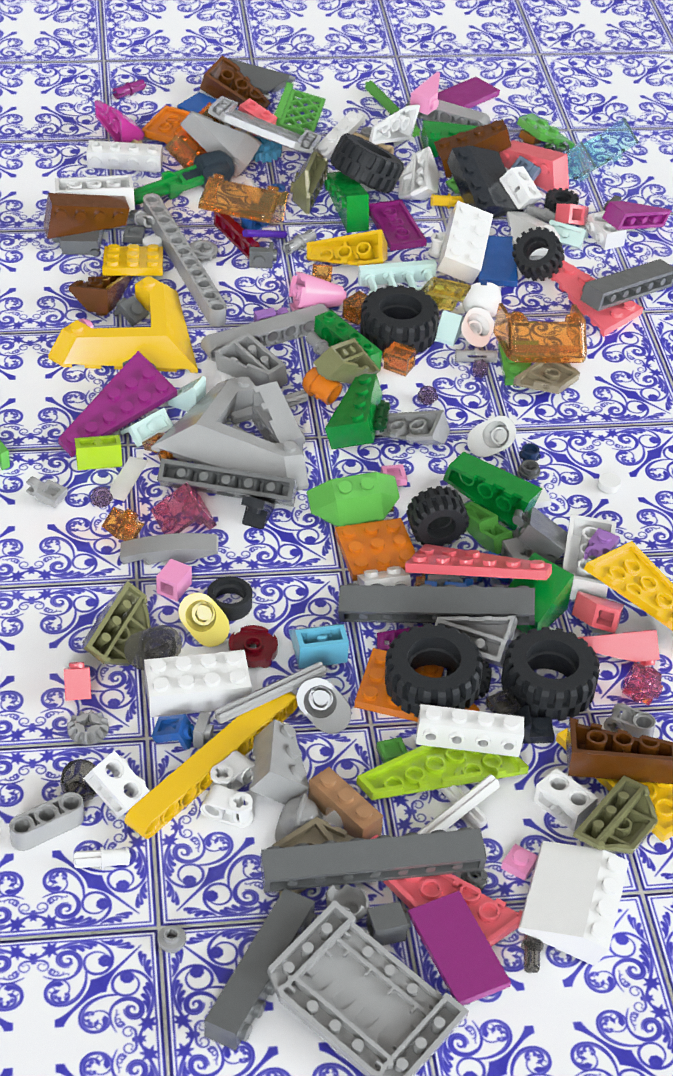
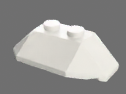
[398,147,439,200]

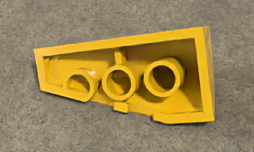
[307,229,388,266]

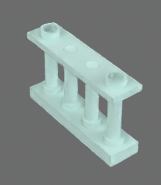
[358,259,447,303]

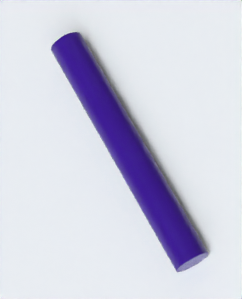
[242,229,287,238]

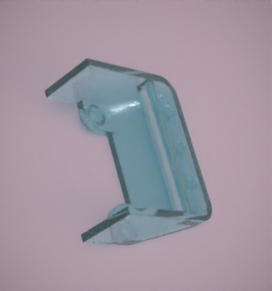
[565,117,639,182]

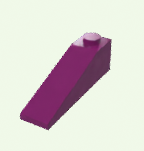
[602,201,671,230]

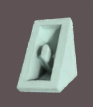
[434,310,464,346]
[166,376,206,412]

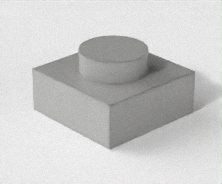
[193,711,214,749]

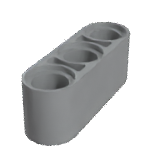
[9,792,84,851]

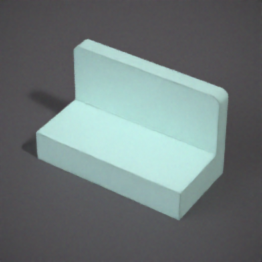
[549,219,589,249]
[120,408,173,447]

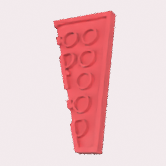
[550,261,643,337]
[405,544,552,580]
[371,835,523,947]

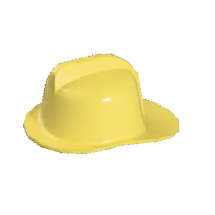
[178,593,230,647]

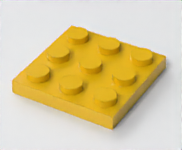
[102,244,163,276]

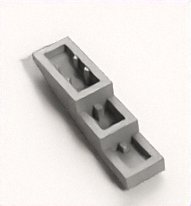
[120,533,219,565]

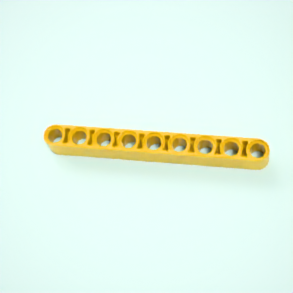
[124,692,298,839]

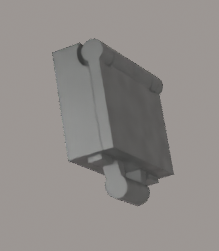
[52,229,104,256]
[513,507,567,563]

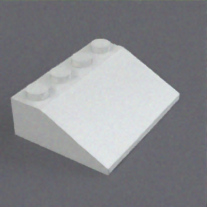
[518,841,629,966]

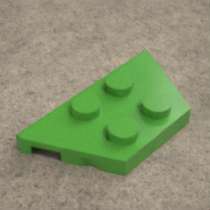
[516,113,575,150]

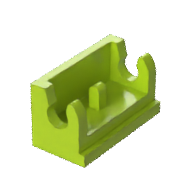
[74,435,122,470]

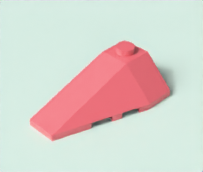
[577,629,660,666]

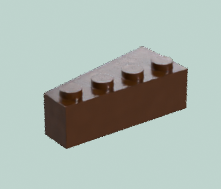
[434,119,511,179]
[43,193,129,239]
[566,717,673,784]

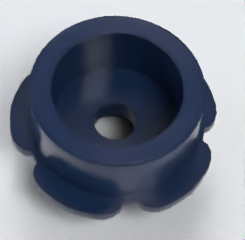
[519,443,541,461]

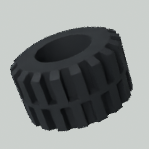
[512,227,565,281]
[406,486,469,546]

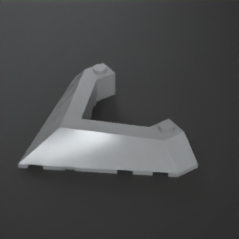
[151,377,309,490]

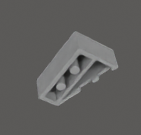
[252,381,305,452]

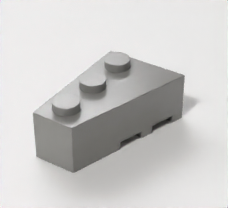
[214,332,288,387]
[434,616,518,667]
[249,719,310,805]

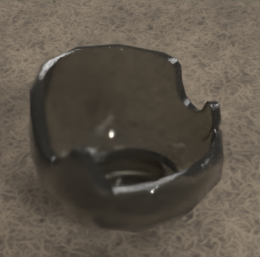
[60,759,97,802]

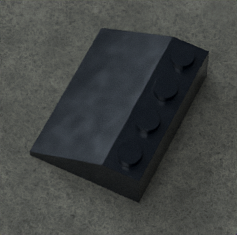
[447,146,524,218]

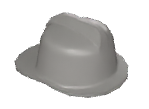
[296,678,351,734]
[275,793,323,842]

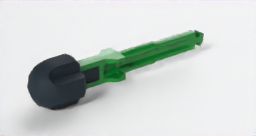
[134,150,235,205]

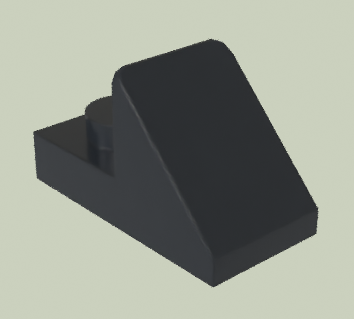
[241,495,275,529]
[511,705,555,744]

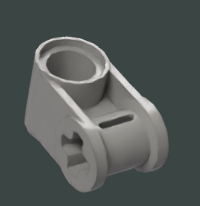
[604,703,656,738]

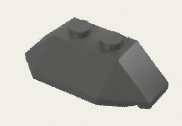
[227,58,296,95]

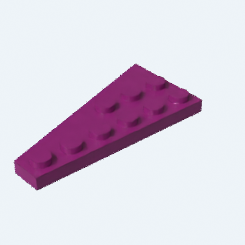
[58,351,177,457]

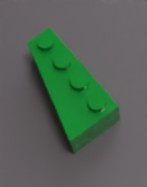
[421,120,478,157]
[325,172,369,233]
[325,373,383,449]
[443,452,543,530]

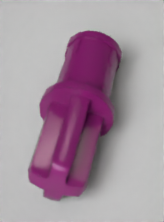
[112,79,146,99]

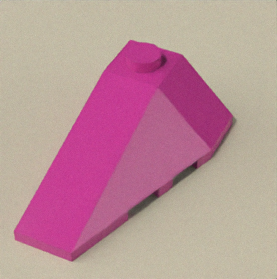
[95,100,144,143]

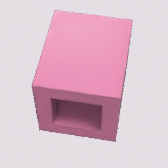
[156,559,192,601]

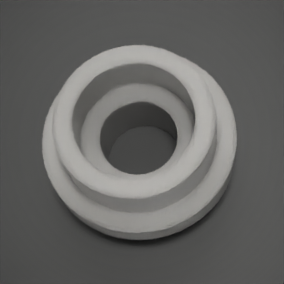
[157,925,186,953]

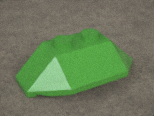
[306,472,400,527]

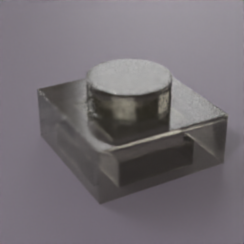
[485,689,521,715]

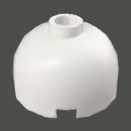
[461,282,502,317]

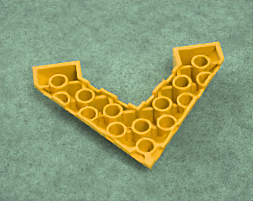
[48,275,198,373]

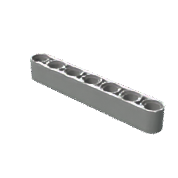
[200,304,329,362]

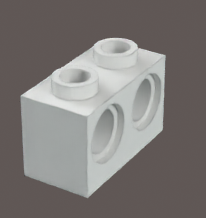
[499,167,543,210]
[585,211,627,250]
[84,751,150,818]
[533,768,598,832]

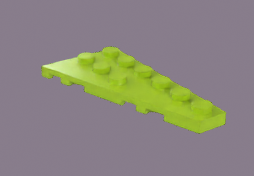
[356,745,529,800]

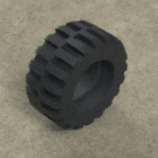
[330,133,404,193]
[360,285,439,357]
[385,623,483,718]
[501,627,600,721]

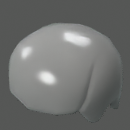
[326,883,370,921]

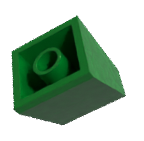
[508,553,574,634]

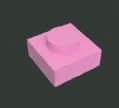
[381,464,407,486]
[501,844,538,881]

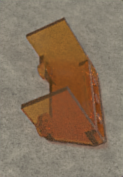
[198,174,289,223]
[493,303,587,363]

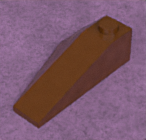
[200,55,271,109]
[69,273,133,316]

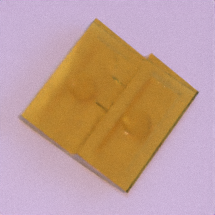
[421,277,471,311]

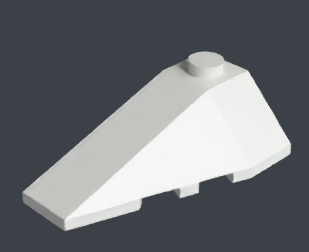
[369,104,420,145]
[506,211,560,256]

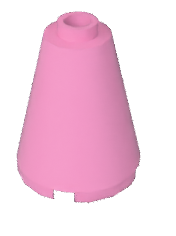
[289,272,347,311]

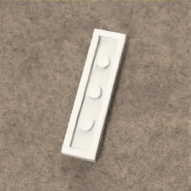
[313,111,366,160]

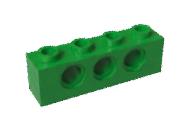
[314,310,382,370]

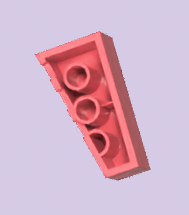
[499,140,569,192]

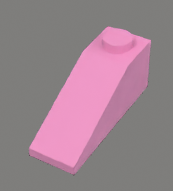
[410,72,440,115]

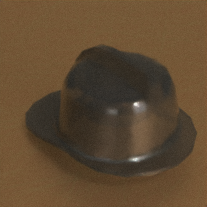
[124,625,182,670]

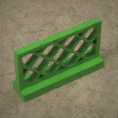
[274,82,326,135]

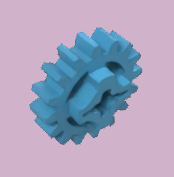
[252,136,282,163]

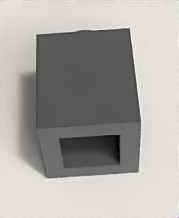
[366,901,411,946]

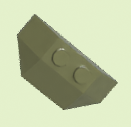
[290,151,328,214]
[82,581,151,666]
[573,776,658,854]

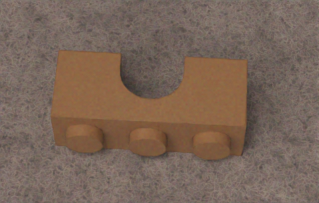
[308,767,383,840]

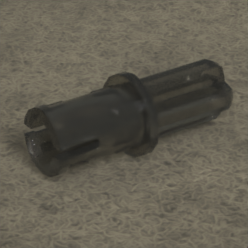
[521,934,544,973]

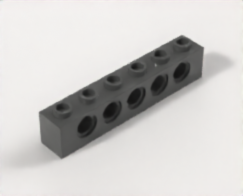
[157,458,298,507]

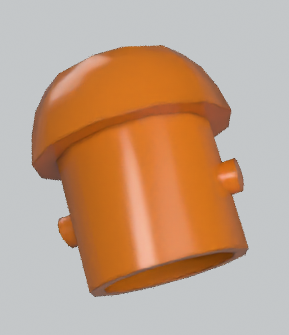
[302,367,343,405]

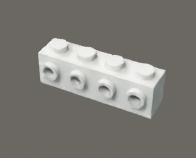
[87,140,163,172]
[416,704,524,757]

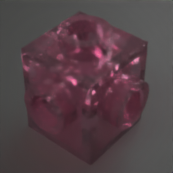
[622,662,663,706]

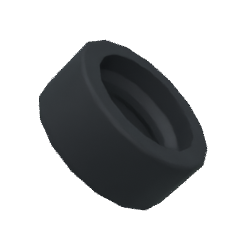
[207,576,252,621]

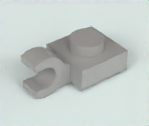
[26,476,68,508]

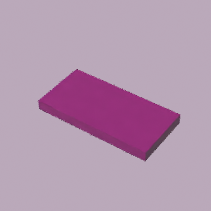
[437,76,500,109]
[369,199,427,251]
[408,891,511,1006]

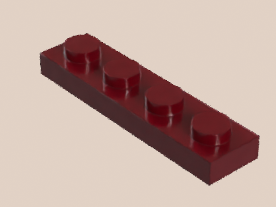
[214,206,260,259]

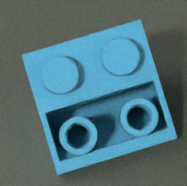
[289,624,349,669]

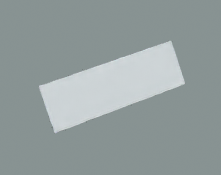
[105,456,148,501]

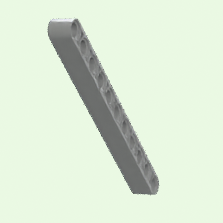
[143,193,226,327]

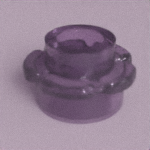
[473,359,488,379]
[417,386,438,405]
[90,487,113,508]

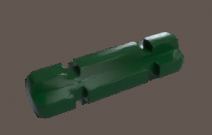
[374,400,390,433]

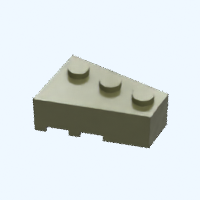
[313,338,380,384]

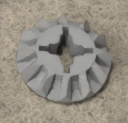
[190,240,218,262]
[67,709,109,745]

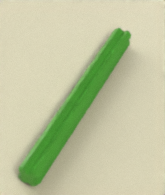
[365,80,421,137]

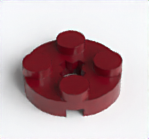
[228,625,278,668]

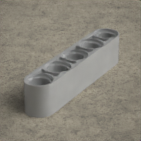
[405,99,490,126]

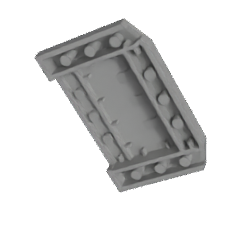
[208,96,322,154]
[267,900,469,1076]

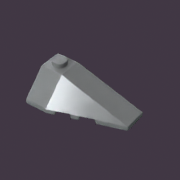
[180,111,261,178]
[375,410,450,445]

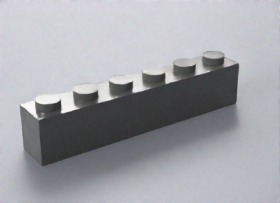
[580,259,673,311]
[204,888,317,1051]

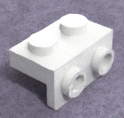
[357,566,411,586]

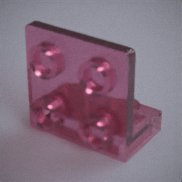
[151,482,217,534]

